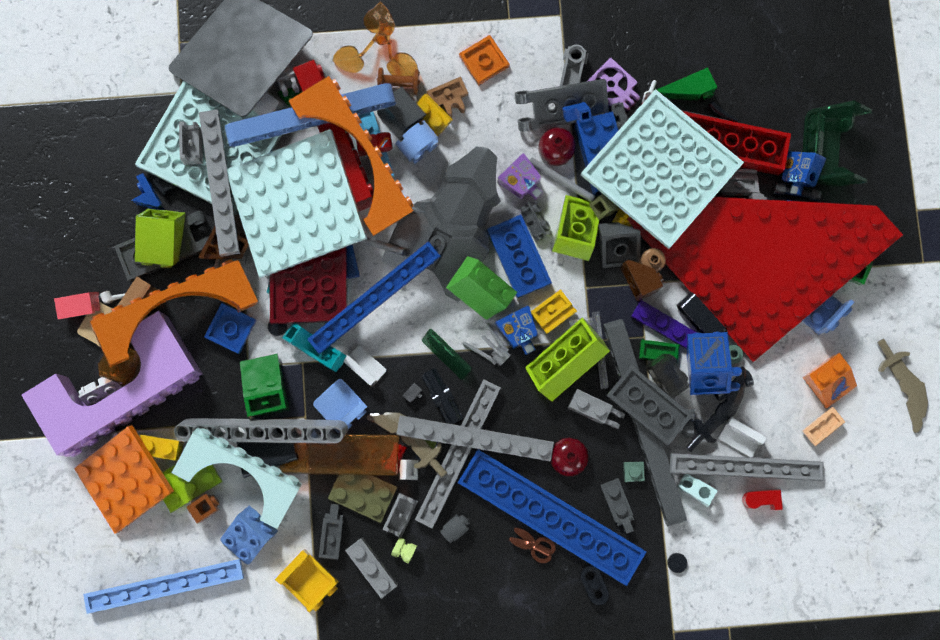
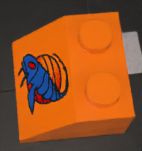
[802,353,857,408]

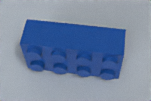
[575,112,618,197]

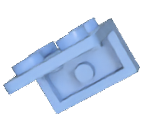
[313,379,367,433]

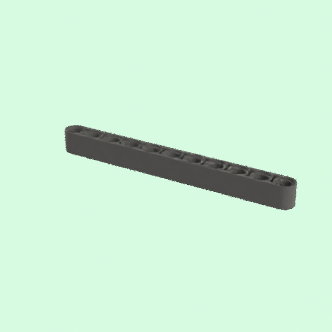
[603,319,687,527]

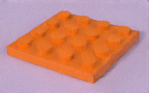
[74,425,174,534]

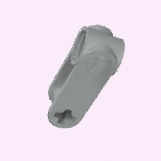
[560,45,589,86]

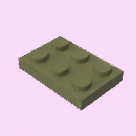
[328,463,398,523]

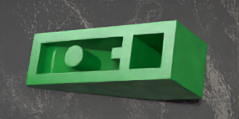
[657,67,717,100]

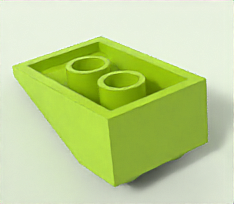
[552,195,599,261]

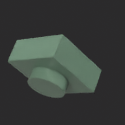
[623,462,645,482]

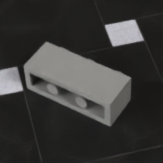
[345,537,398,598]

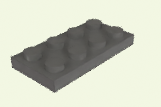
[606,365,693,446]

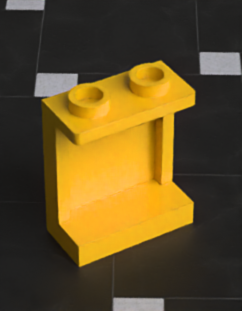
[275,549,339,613]

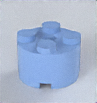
[395,120,439,164]

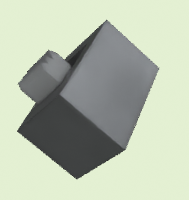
[403,383,422,403]

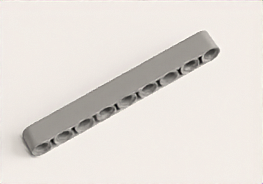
[174,418,348,443]

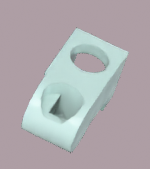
[677,474,718,507]

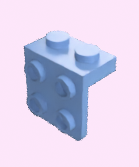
[220,505,278,565]

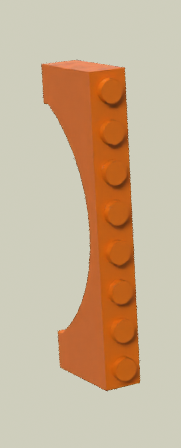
[289,76,414,236]
[90,259,258,368]

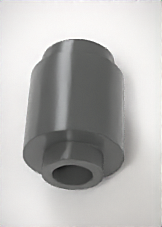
[440,514,470,543]

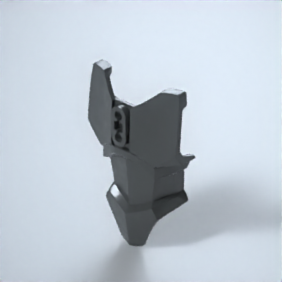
[382,146,501,302]

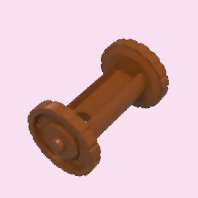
[377,67,420,95]

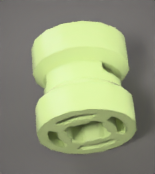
[391,537,417,564]

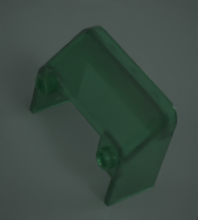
[802,100,872,186]

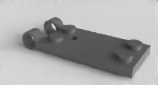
[515,79,609,131]
[114,211,209,282]

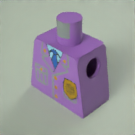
[497,153,543,200]

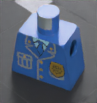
[782,151,826,197]
[495,306,538,355]

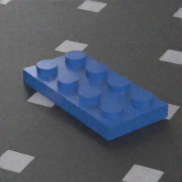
[487,215,552,299]

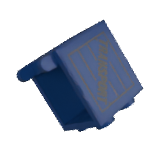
[686,332,742,395]

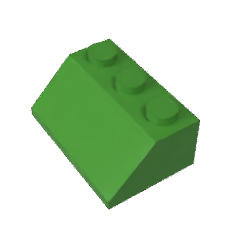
[446,256,517,320]

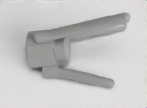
[463,324,511,366]

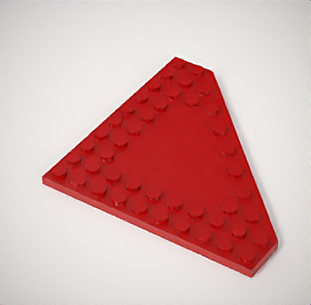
[626,197,903,362]

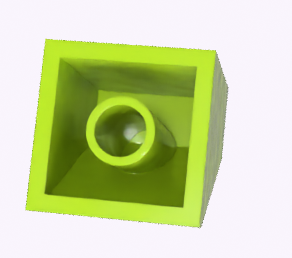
[135,208,186,268]

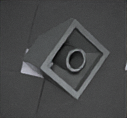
[598,222,640,268]

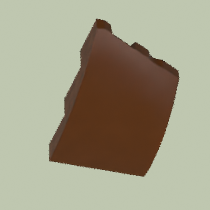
[198,214,249,259]

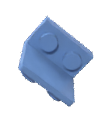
[802,295,854,335]

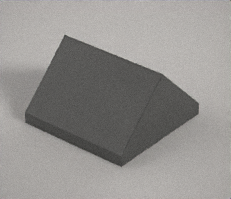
[377,87,426,141]

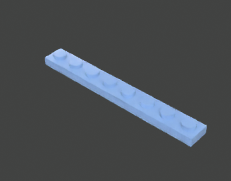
[83,559,244,614]

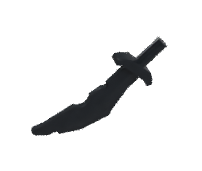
[686,366,746,452]

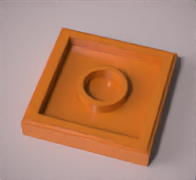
[459,35,510,85]

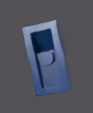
[132,173,165,210]

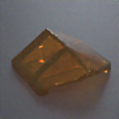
[98,348,140,385]

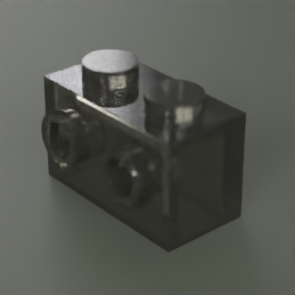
[645,354,689,399]

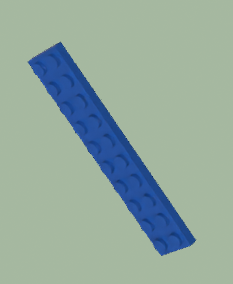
[458,450,646,586]

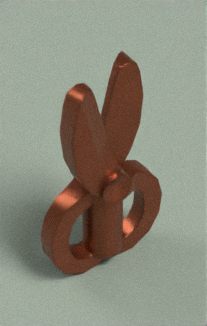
[509,528,556,563]

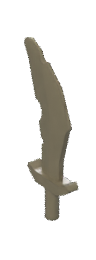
[877,338,928,433]
[367,412,447,478]

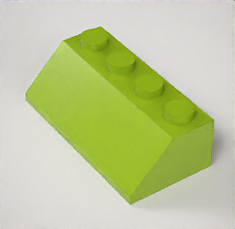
[525,317,610,401]

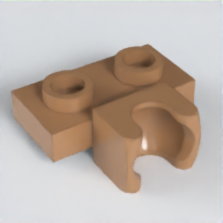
[427,76,468,118]

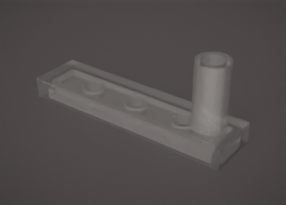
[569,311,609,390]

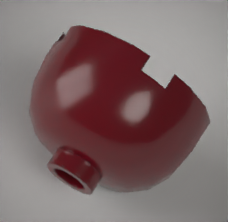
[538,127,576,166]
[550,437,589,477]

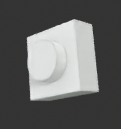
[399,460,418,480]

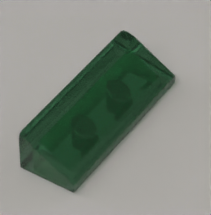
[422,329,472,380]

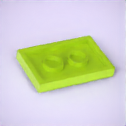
[162,464,223,513]

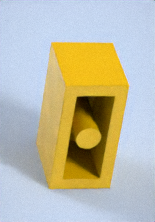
[140,435,184,461]

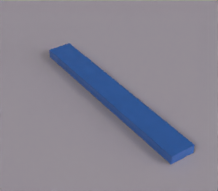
[307,241,441,354]

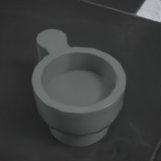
[678,408,695,438]

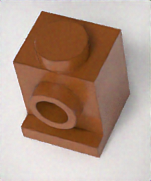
[186,494,220,524]

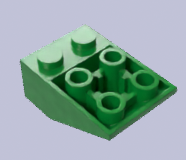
[240,353,289,418]

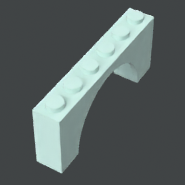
[172,428,302,529]

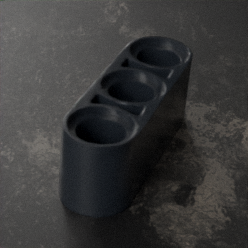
[676,292,728,333]

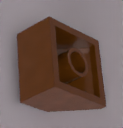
[620,260,664,302]

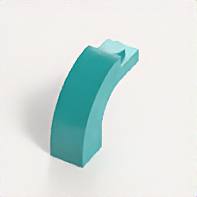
[282,323,347,372]

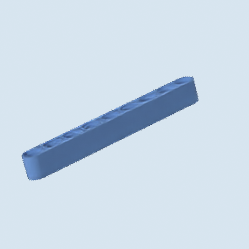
[225,83,396,147]

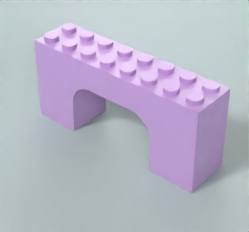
[22,311,202,458]

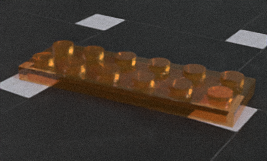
[280,434,399,476]

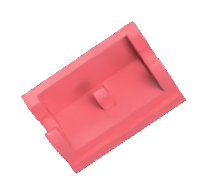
[54,292,100,319]

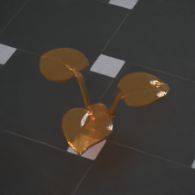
[333,2,420,76]

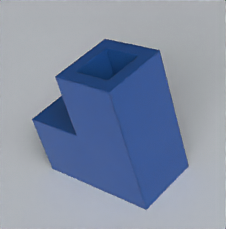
[562,102,592,123]

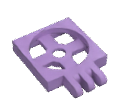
[588,58,640,112]

